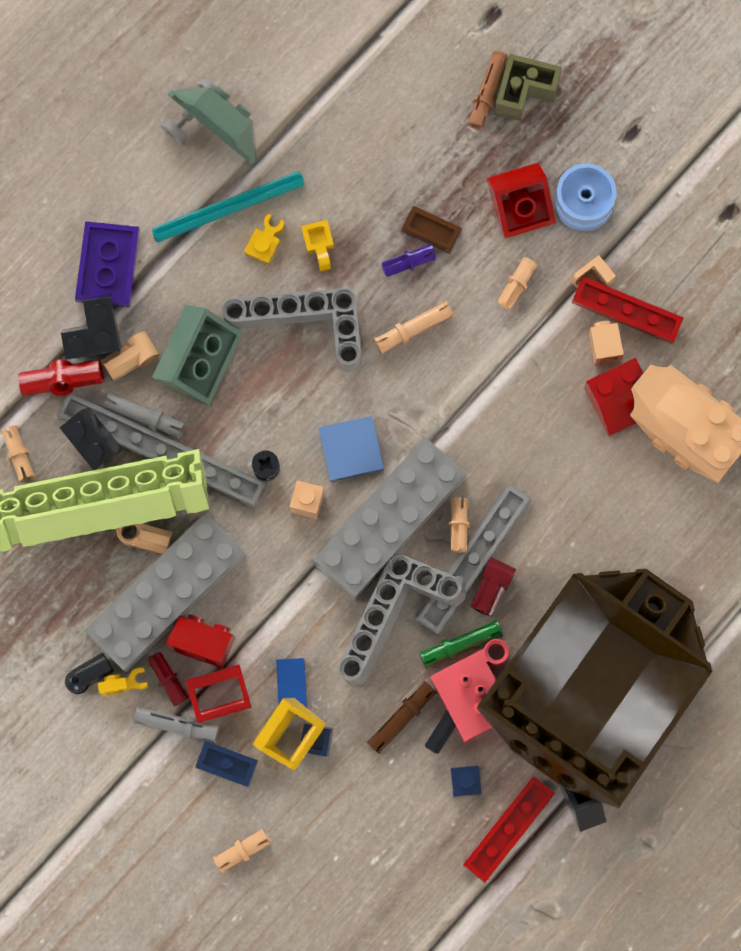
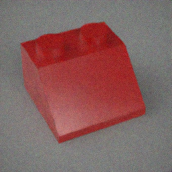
[487,163,556,238]
[584,357,644,436]
[166,614,235,669]

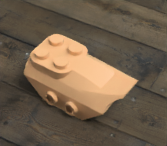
[630,364,741,483]

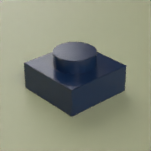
[301,723,333,757]
[450,765,482,797]

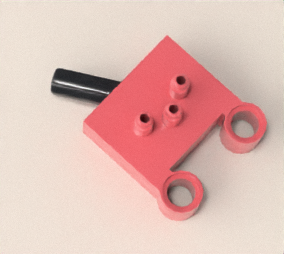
[425,639,509,754]

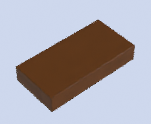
[401,206,462,254]

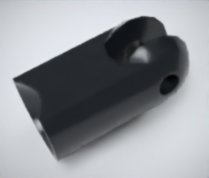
[65,652,114,694]

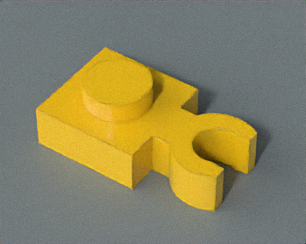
[244,214,285,266]

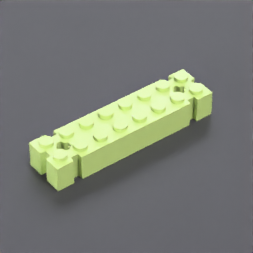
[0,449,209,552]

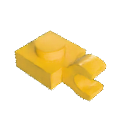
[301,220,334,272]
[97,668,149,697]

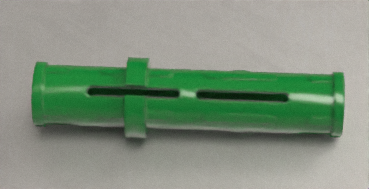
[419,620,503,669]

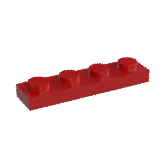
[571,276,684,344]
[463,776,556,883]

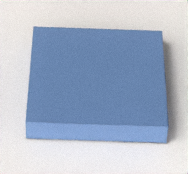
[318,416,384,482]

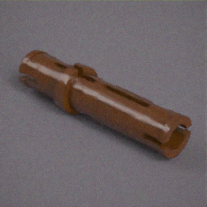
[367,681,437,755]

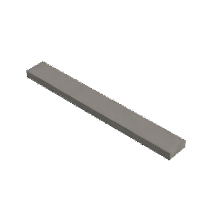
[57,393,267,509]

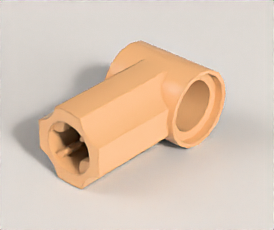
[101,331,160,381]
[116,524,174,555]

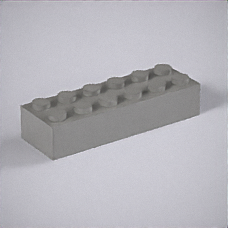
[313,437,466,602]
[84,513,246,674]

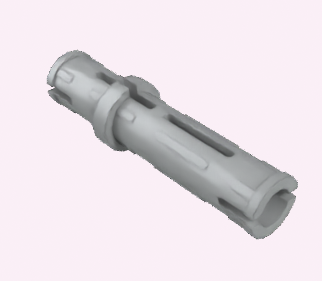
[103,392,186,439]
[133,706,220,744]

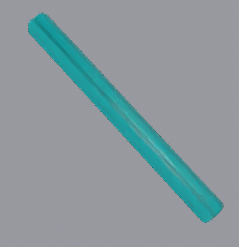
[152,171,305,242]

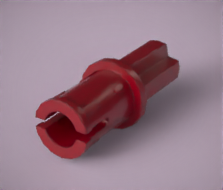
[148,652,189,707]

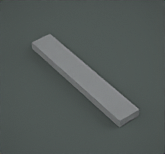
[415,483,531,636]

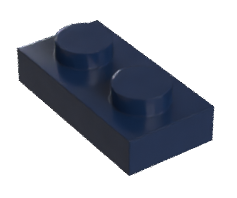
[195,741,258,788]

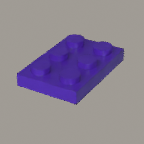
[75,221,140,308]

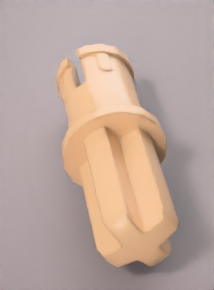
[498,257,537,309]
[448,497,470,554]

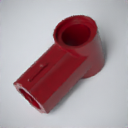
[470,557,516,617]

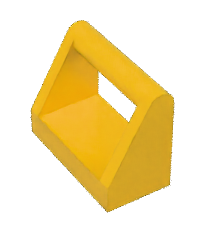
[253,698,326,771]

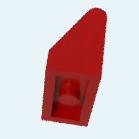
[185,665,252,723]

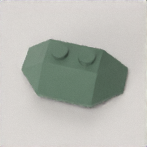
[168,86,257,165]

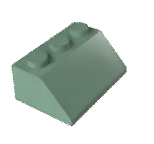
[152,305,243,406]

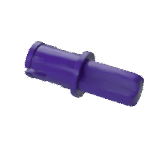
[381,244,436,277]

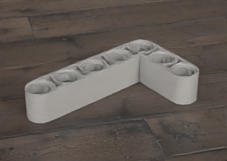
[222,288,361,372]
[339,554,466,686]

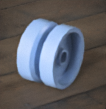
[554,163,617,232]

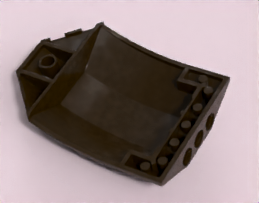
[476,569,713,809]

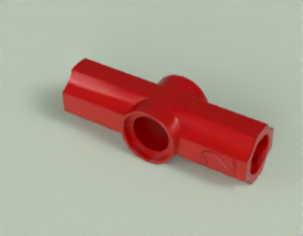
[18,360,104,396]

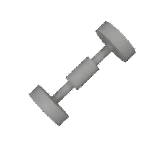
[161,78,217,144]

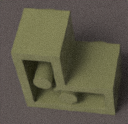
[495,54,562,121]

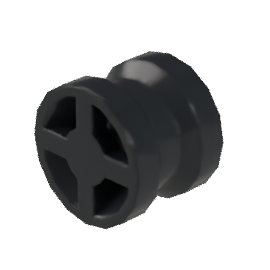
[252,450,280,482]

